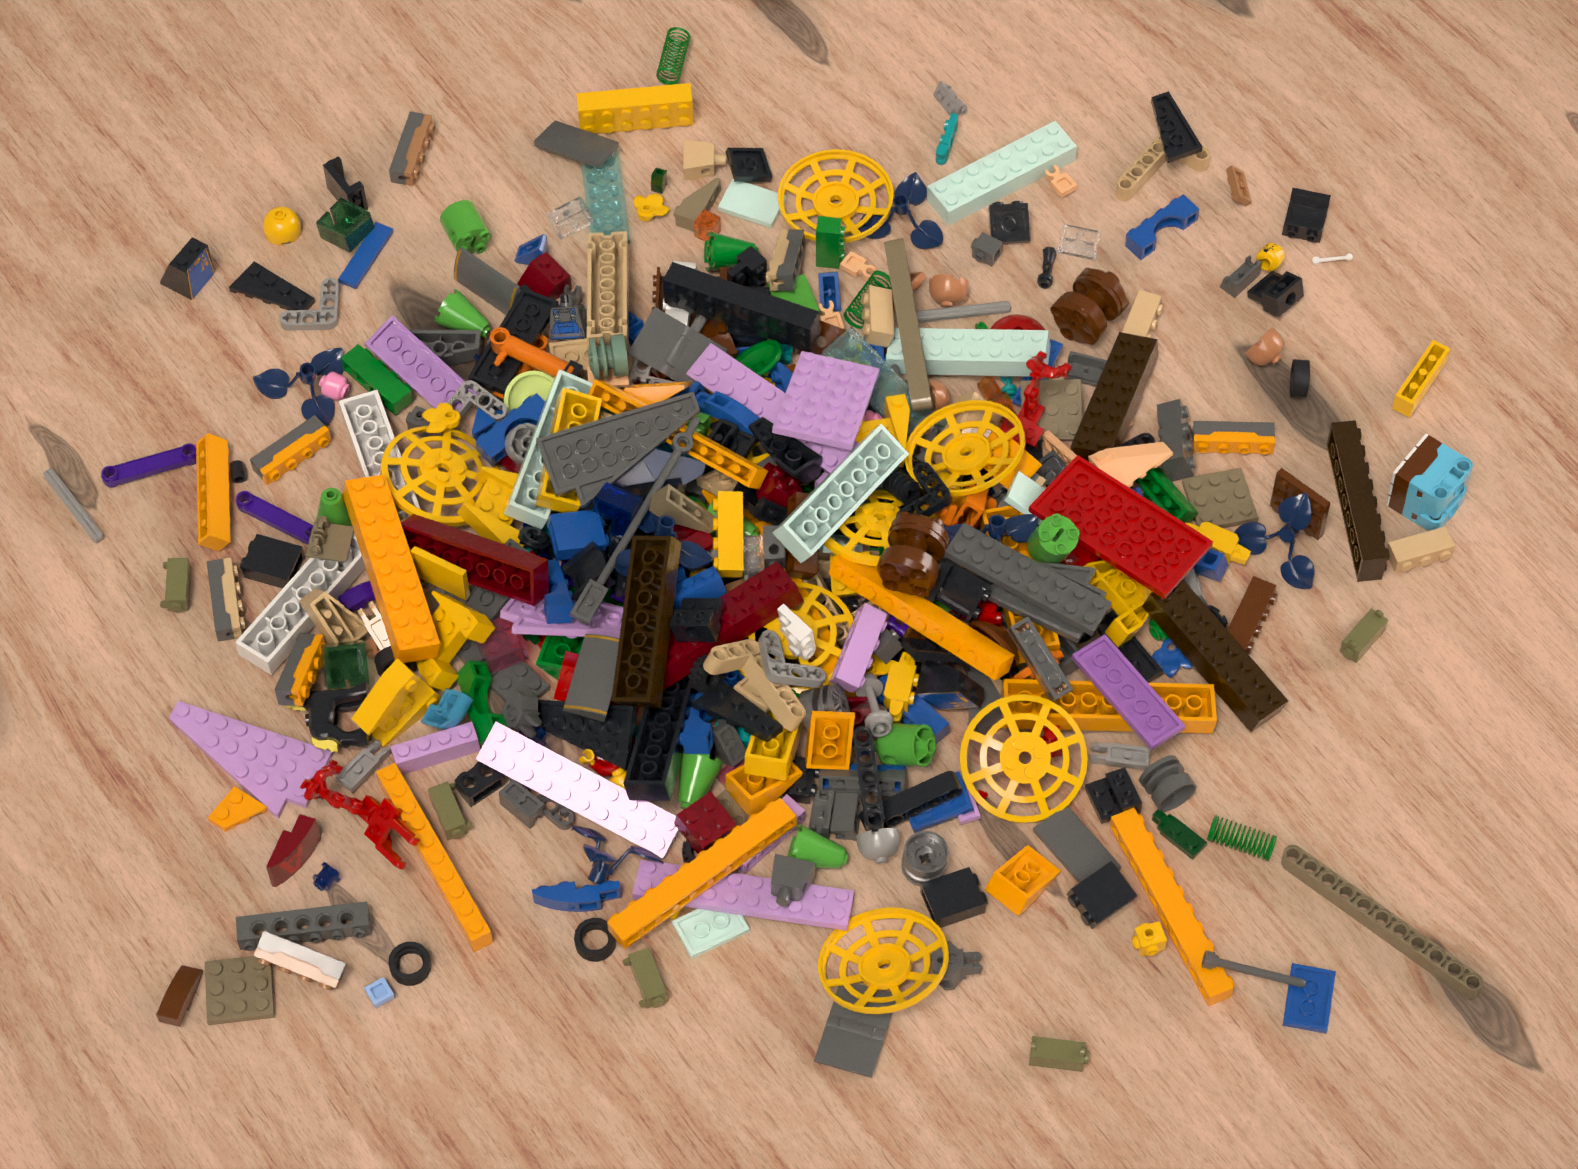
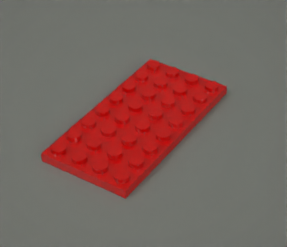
[1028,455,1213,600]

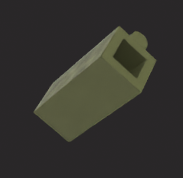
[160,558,191,612]
[1340,608,1388,663]
[428,781,473,841]
[622,947,668,1009]
[1029,1036,1089,1072]

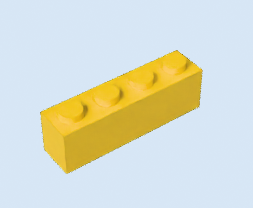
[1392,340,1451,418]
[712,491,744,577]

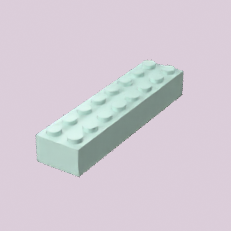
[927,121,1077,226]
[886,328,1051,377]
[504,369,593,529]
[772,424,909,563]

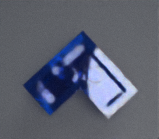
[593,482,643,539]

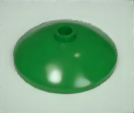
[736,340,782,378]

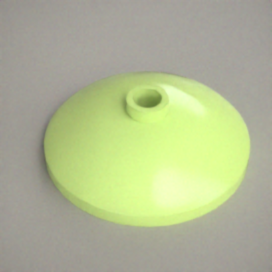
[503,371,554,411]

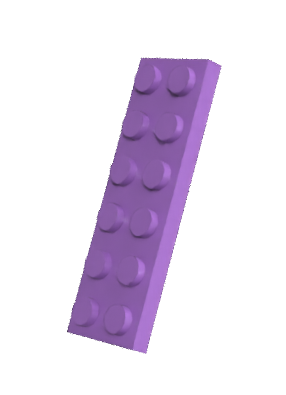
[365,315,477,411]
[1071,634,1185,751]

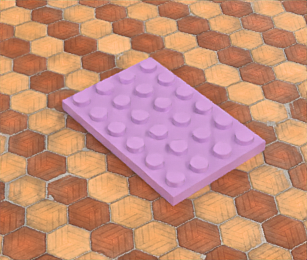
[772,351,880,451]

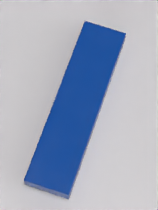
[338,222,394,289]

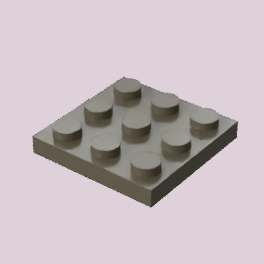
[1020,379,1082,441]
[1182,468,1258,528]
[204,956,275,1025]

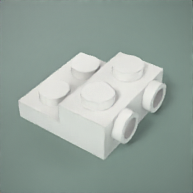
[777,604,816,660]

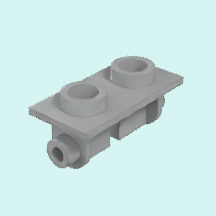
[933,81,967,115]

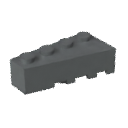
[409,330,483,366]
[1157,399,1196,482]

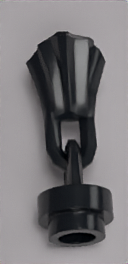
[1037,247,1057,289]

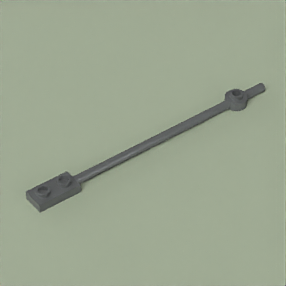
[569,417,701,626]

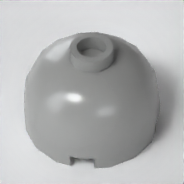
[504,423,536,464]
[856,828,900,864]

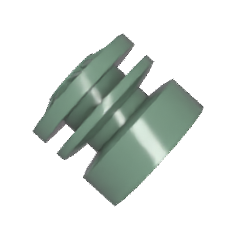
[588,334,629,380]

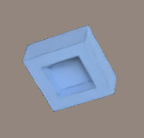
[364,977,395,1008]

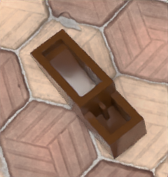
[156,965,203,1027]

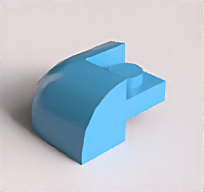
[421,688,473,730]

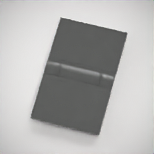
[628,307,727,389]
[814,983,896,1078]

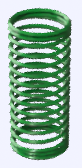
[656,27,691,85]
[843,270,892,329]
[1207,815,1277,862]

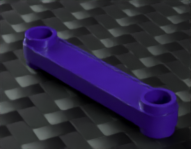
[101,443,196,488]
[236,491,313,545]

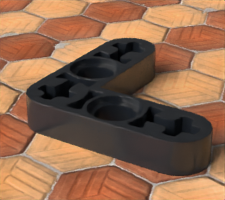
[896,462,952,518]

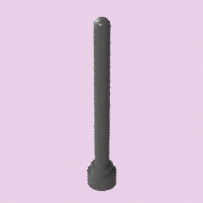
[1201,950,1306,988]

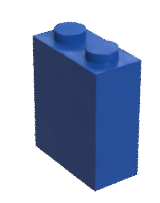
[547,509,609,561]

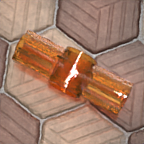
[977,376,1018,424]

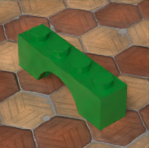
[457,660,508,745]

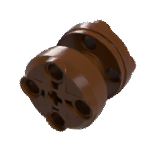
[1050,268,1129,345]
[877,512,950,597]

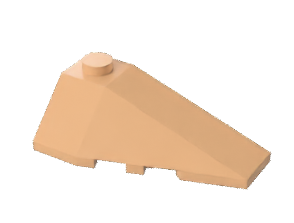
[1088,442,1173,488]

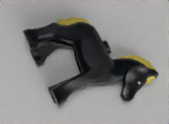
[285,681,372,752]

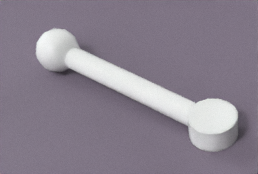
[1312,253,1353,265]

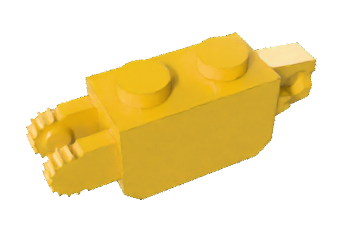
[1185,522,1251,565]
[883,652,920,723]

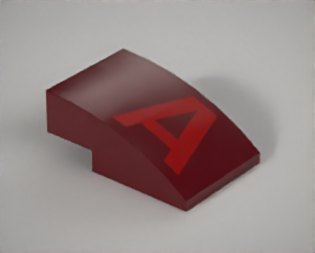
[266,814,321,887]

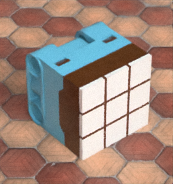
[1386,434,1473,531]

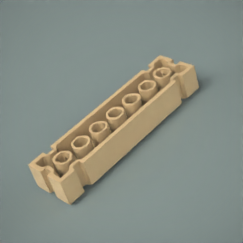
[587,231,629,353]

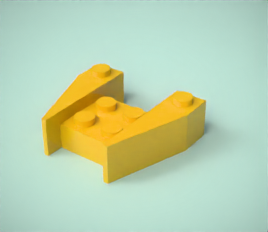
[856,394,910,468]
[457,466,524,547]
[1083,560,1152,647]
[416,591,495,691]
[351,658,441,747]

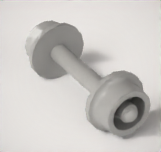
[855,673,893,737]

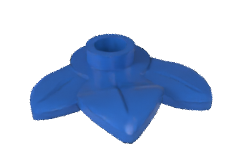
[1152,638,1193,678]

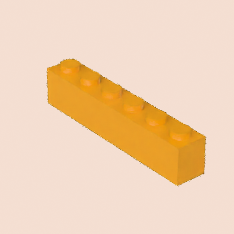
[196,433,231,552]

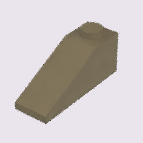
[674,178,721,233]
[649,484,715,533]

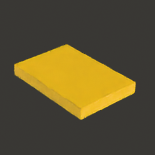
[410,546,470,600]

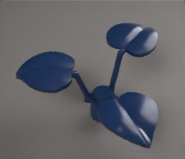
[858,172,943,249]
[253,348,344,425]
[1234,493,1315,589]
[615,508,712,576]
[944,514,1038,546]
[571,825,664,884]

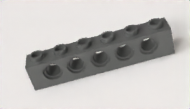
[236,901,371,951]

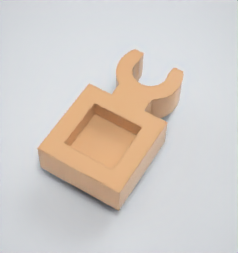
[1045,165,1077,198]
[840,251,876,281]
[819,300,845,329]

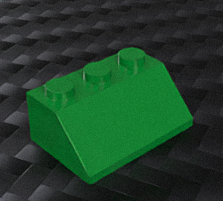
[536,635,584,680]

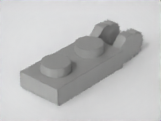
[336,740,391,793]
[1089,742,1150,770]

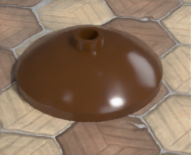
[968,620,1019,667]

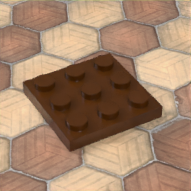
[1270,468,1331,540]

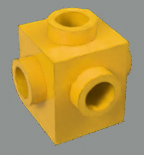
[1131,921,1167,957]

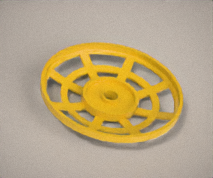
[778,149,894,243]
[904,400,1025,497]
[380,426,499,526]
[823,489,937,566]
[739,582,853,695]
[959,694,1088,823]
[818,907,949,1014]

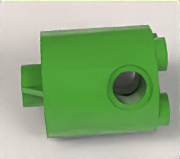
[440,200,491,254]
[1027,514,1079,564]
[874,723,936,767]

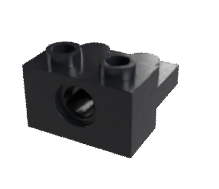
[727,246,767,287]
[1247,271,1304,317]
[708,418,758,458]
[669,598,724,642]
[1084,767,1142,824]

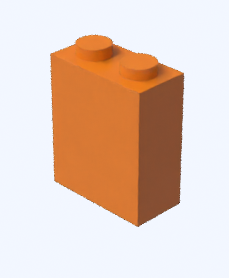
[946,479,989,527]

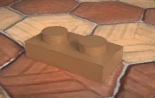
[1226,165,1252,206]

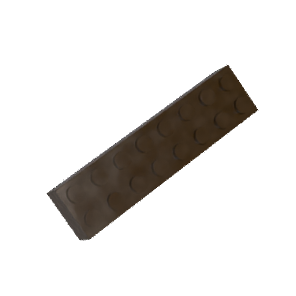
[1071,332,1158,462]
[1327,420,1390,582]
[611,536,682,708]
[1142,579,1288,732]

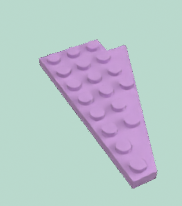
[500,593,623,639]
[169,701,333,819]

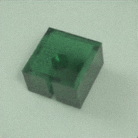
[316,198,375,253]
[320,640,369,689]

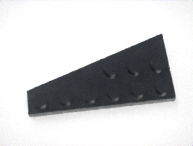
[535,700,637,770]

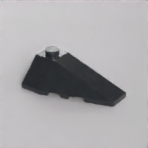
[748,417,822,484]

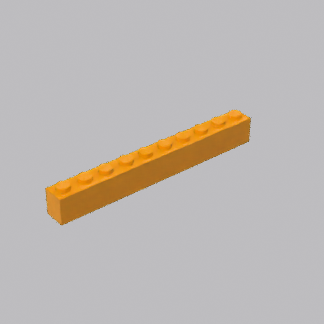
[588,379,768,489]
[829,555,1015,680]
[376,763,493,953]
[607,798,797,950]
[1109,808,1235,1007]

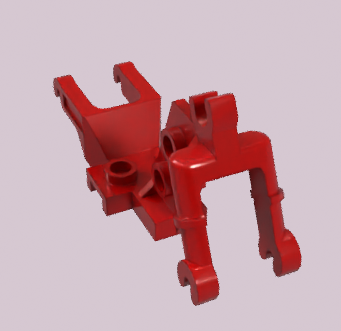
[1000,351,1072,451]
[300,760,420,870]

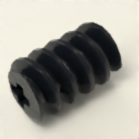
[883,468,921,506]

